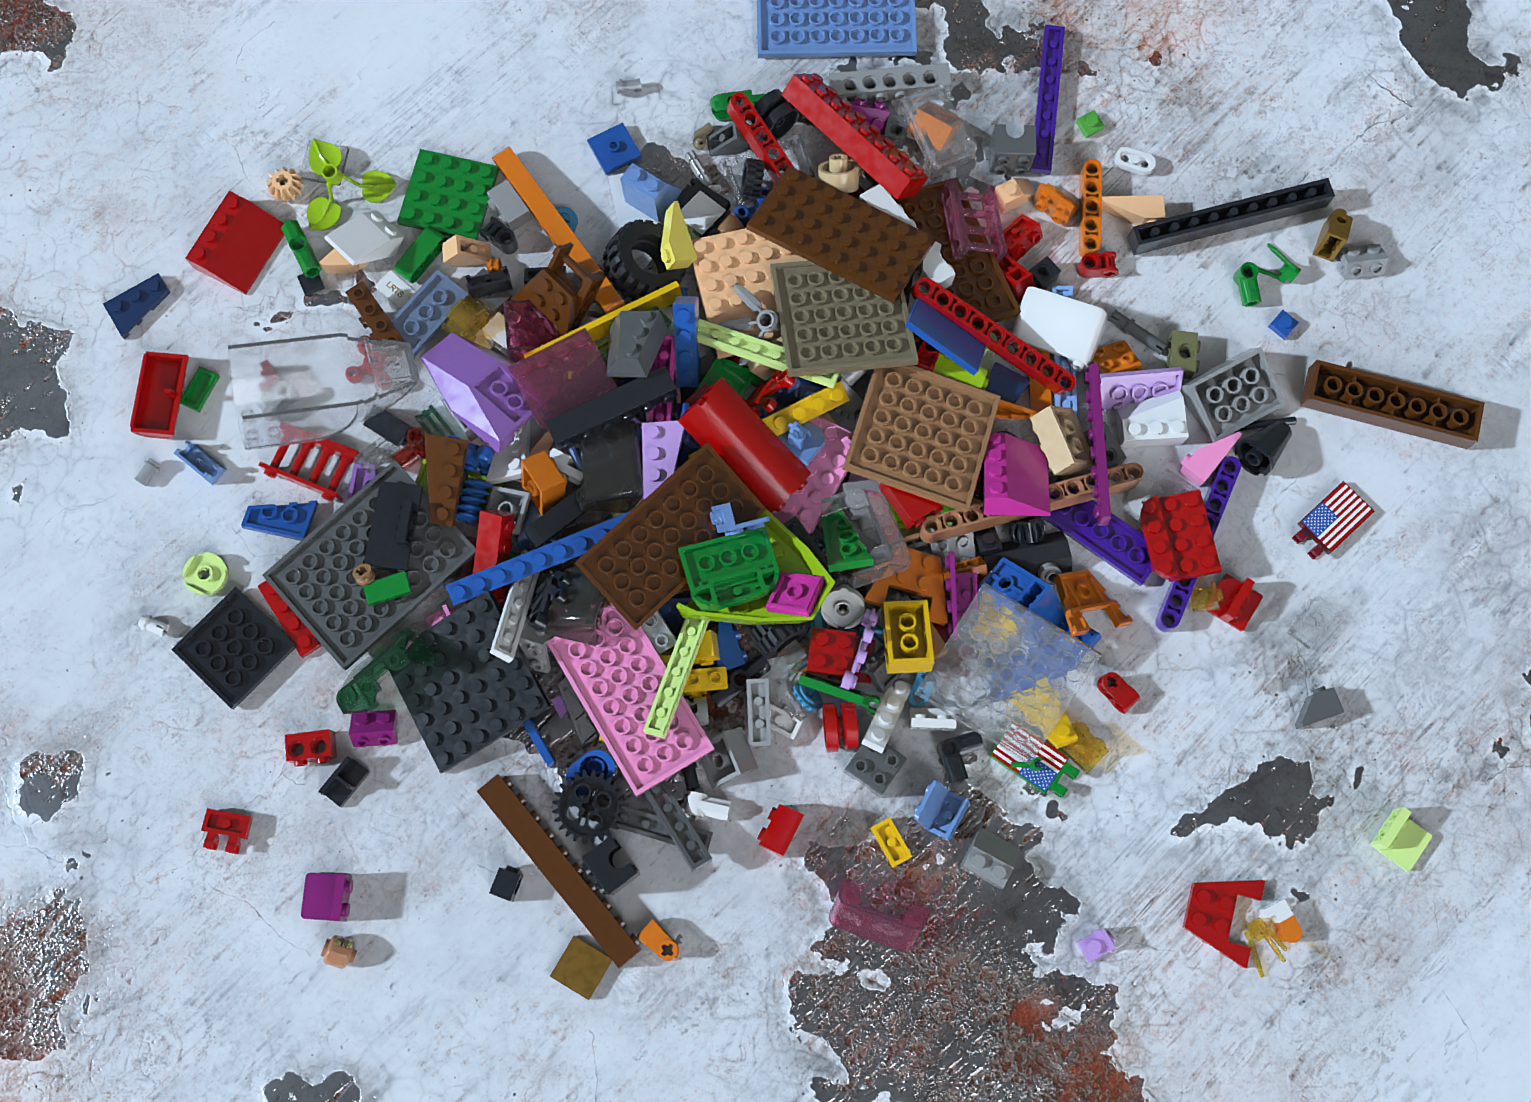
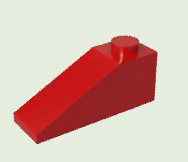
[991,244,1035,303]

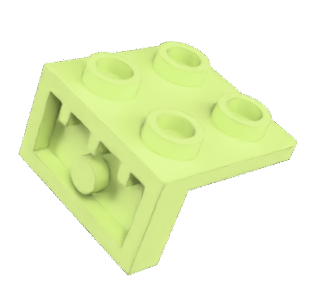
[1369,807,1432,872]

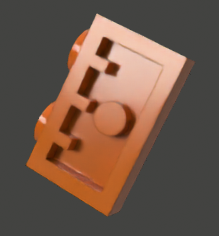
[1032,183,1081,227]
[1092,340,1142,374]

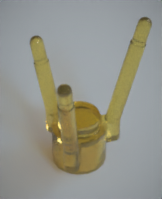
[1244,917,1287,978]

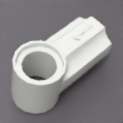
[684,791,731,821]

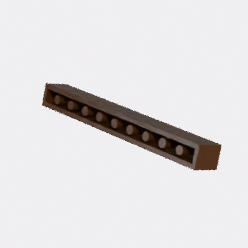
[477,774,642,968]

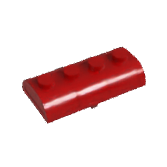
[130,351,189,439]

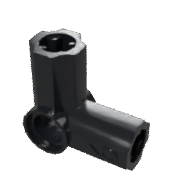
[937,730,984,784]

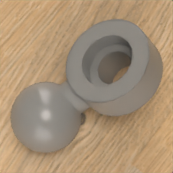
[1038,562,1061,585]

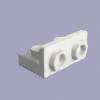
[909,708,956,731]

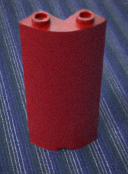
[678,378,811,513]

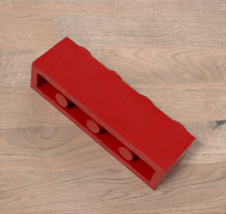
[473,508,515,600]

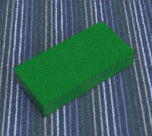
[180,366,220,413]
[363,571,412,606]

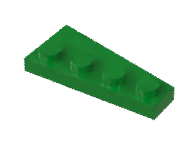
[821,510,874,572]

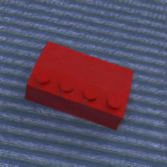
[185,191,284,295]

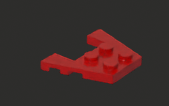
[1182,880,1265,968]

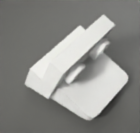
[549,444,591,501]

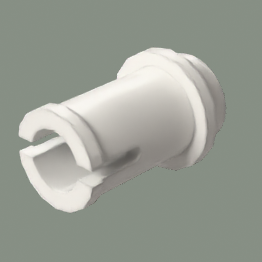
[138,614,169,637]

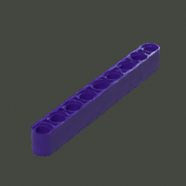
[1155,456,1241,632]

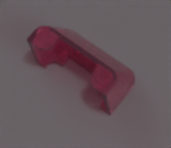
[828,879,931,952]

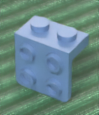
[710,503,770,536]
[914,779,970,842]

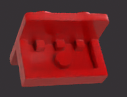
[1205,574,1263,632]

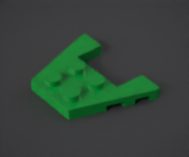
[694,358,775,397]

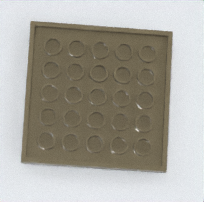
[770,261,918,377]

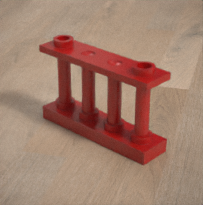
[259,420,363,502]

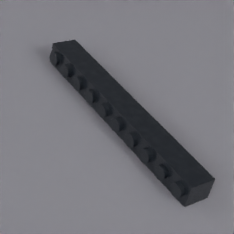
[1127,178,1335,256]

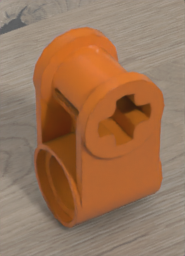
[637,919,680,961]

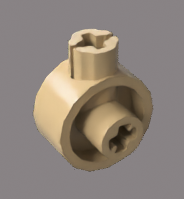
[818,154,863,194]

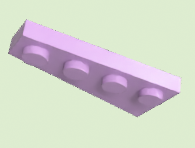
[1099,367,1183,414]
[642,421,685,499]

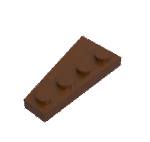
[424,433,469,527]

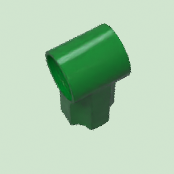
[1234,262,1262,307]

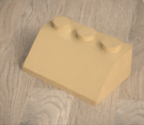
[1030,405,1094,476]

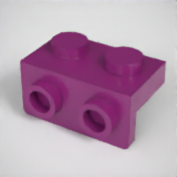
[849,98,890,135]
[349,710,398,747]

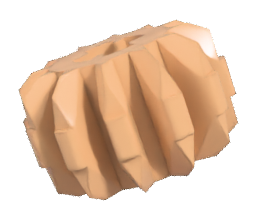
[266,166,304,203]

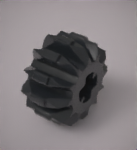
[1009,516,1046,544]

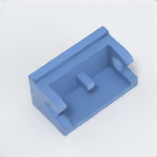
[174,441,227,485]

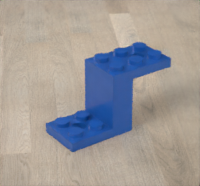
[977,557,1102,670]

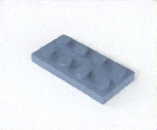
[390,269,470,358]

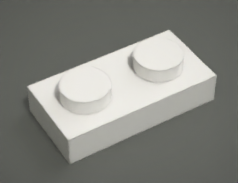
[770,704,803,740]

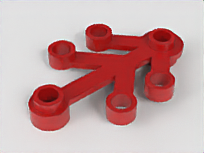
[742,369,796,417]

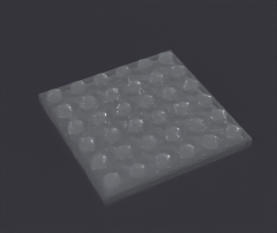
[915,582,1102,765]

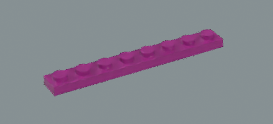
[1083,364,1111,526]

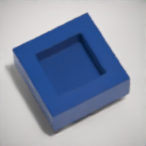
[1268,310,1299,339]

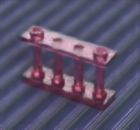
[940,179,1008,264]

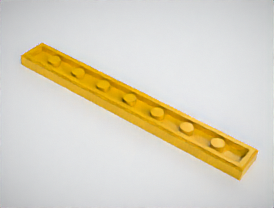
[524,281,682,372]

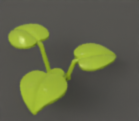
[307,138,396,231]

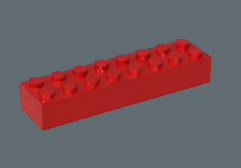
[781,73,929,200]

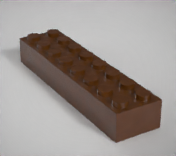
[1301,360,1485,449]

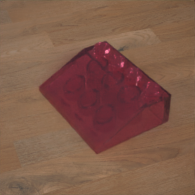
[508,328,618,430]

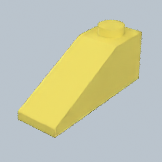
[660,201,697,270]

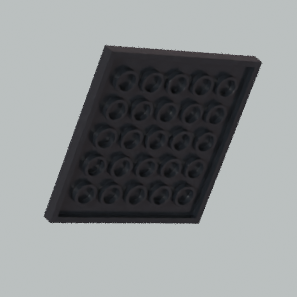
[383,590,552,773]

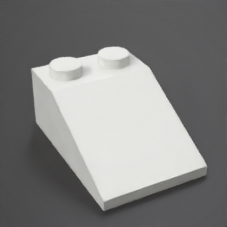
[324,210,404,265]

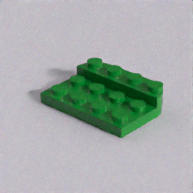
[678,527,779,611]

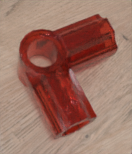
[391,427,426,471]

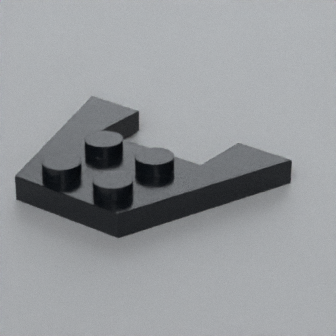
[557,676,599,749]

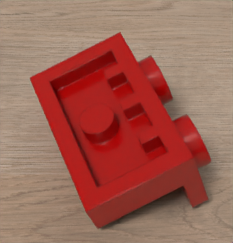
[994,214,1043,261]

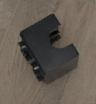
[581,836,640,896]

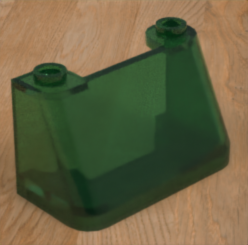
[336,629,436,714]

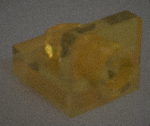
[1191,581,1223,612]

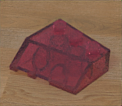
[503,300,560,366]

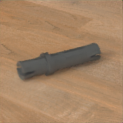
[1108,309,1167,355]

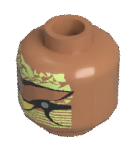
[321,935,357,969]

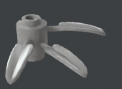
[718,284,780,365]

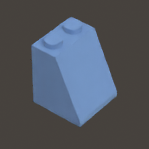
[620,163,682,223]

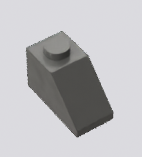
[707,121,750,156]
[1295,686,1344,729]

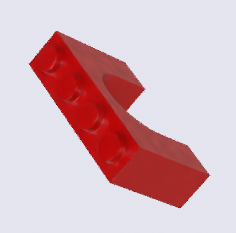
[878,476,982,529]

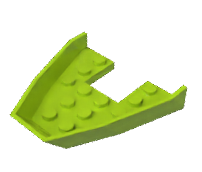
[676,509,835,625]

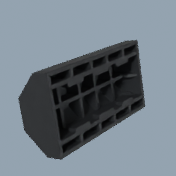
[977,531,1072,588]

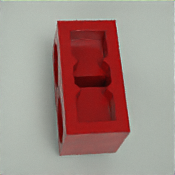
[285,729,337,767]

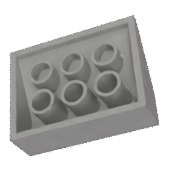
[1180,347,1286,442]

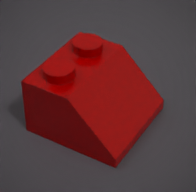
[757,804,804,858]

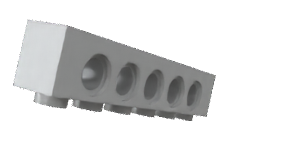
[828,63,952,102]

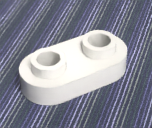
[1114,147,1156,175]

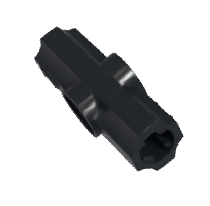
[708,653,772,709]

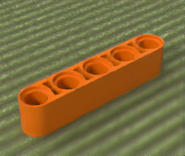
[1079,159,1102,257]

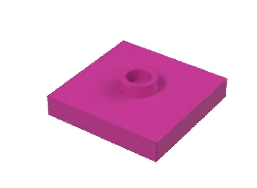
[766,572,824,617]

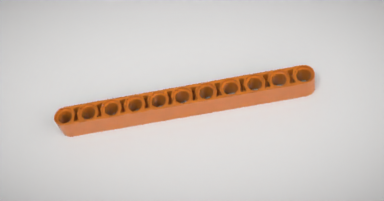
[492,146,626,314]

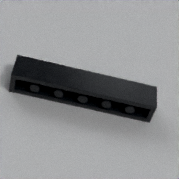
[545,366,678,450]

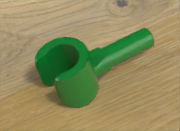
[1011,757,1044,772]

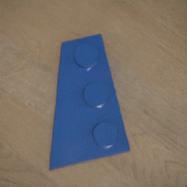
[241,500,319,541]

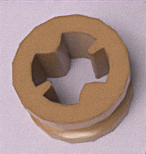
[352,564,375,585]

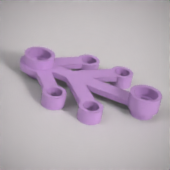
[840,608,878,690]

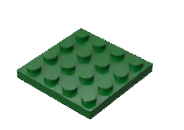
[397,149,499,240]

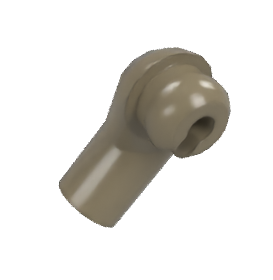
[693,123,714,150]

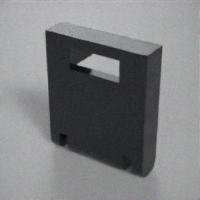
[675,178,731,236]

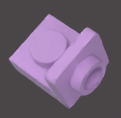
[1076,928,1116,963]

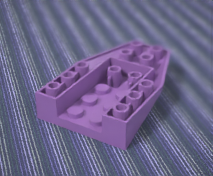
[421,332,561,454]

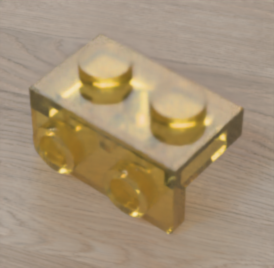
[1059,720,1109,774]

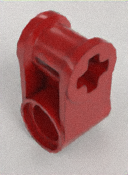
[1076,251,1119,278]
[913,340,940,372]
[1097,672,1140,714]

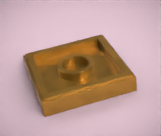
[550,936,612,1000]

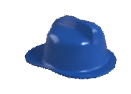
[565,750,615,795]

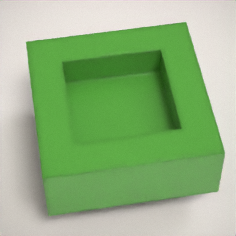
[1076,110,1105,138]

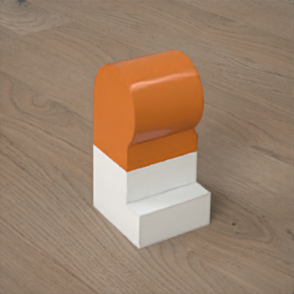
[1259,899,1302,943]

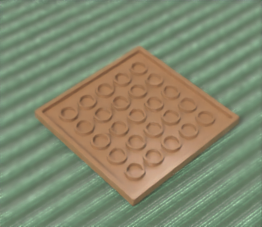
[842,365,1001,513]

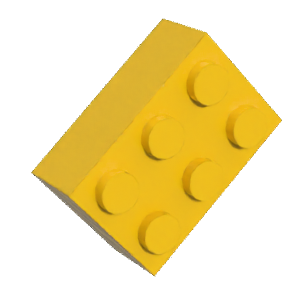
[881,600,934,674]

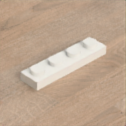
[861,679,912,753]

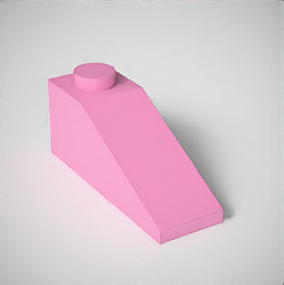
[1179,432,1242,487]

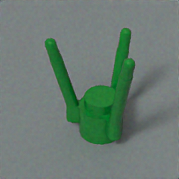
[1258,243,1301,283]

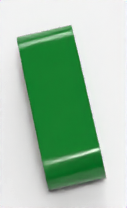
[394,226,448,284]

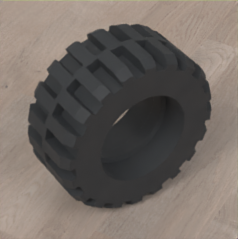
[603,219,686,301]

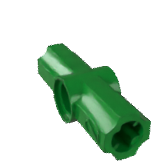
[281,219,322,278]

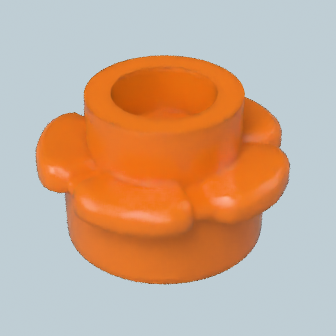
[486,257,502,273]

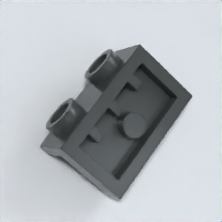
[859,644,903,693]

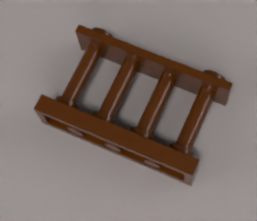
[527,242,606,331]

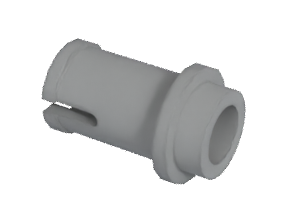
[616,78,641,96]
[134,458,161,486]

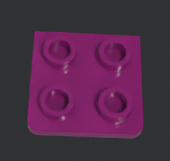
[301,873,353,922]

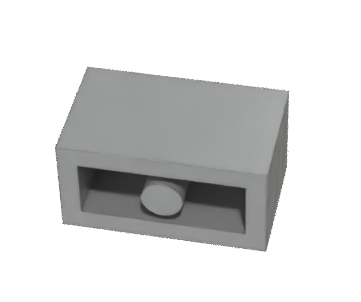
[486,180,532,231]

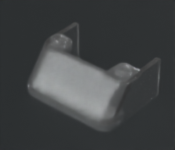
[821,488,911,589]

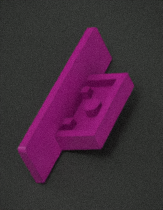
[945,551,978,640]

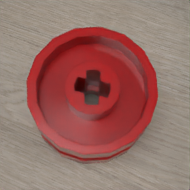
[822,701,859,753]

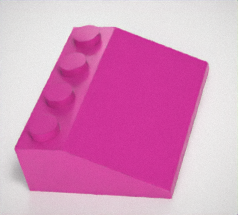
[982,433,1051,516]

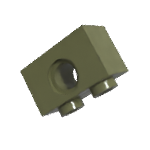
[1166,330,1201,379]

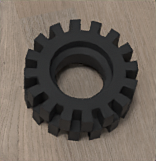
[740,158,765,198]

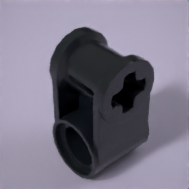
[478,216,518,254]

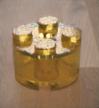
[442,296,489,342]

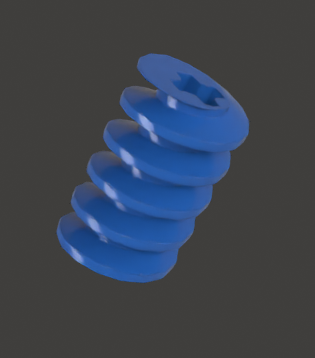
[456,478,493,526]

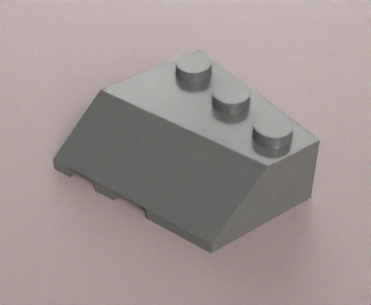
[607,311,668,378]

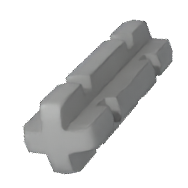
[685,150,712,187]

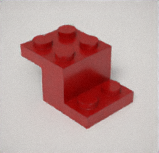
[806,627,876,684]

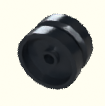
[748,89,800,140]

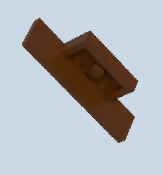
[345,282,407,358]

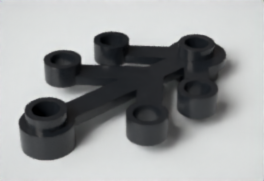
[526,563,572,630]

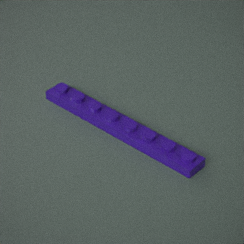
[1030,24,1065,175]

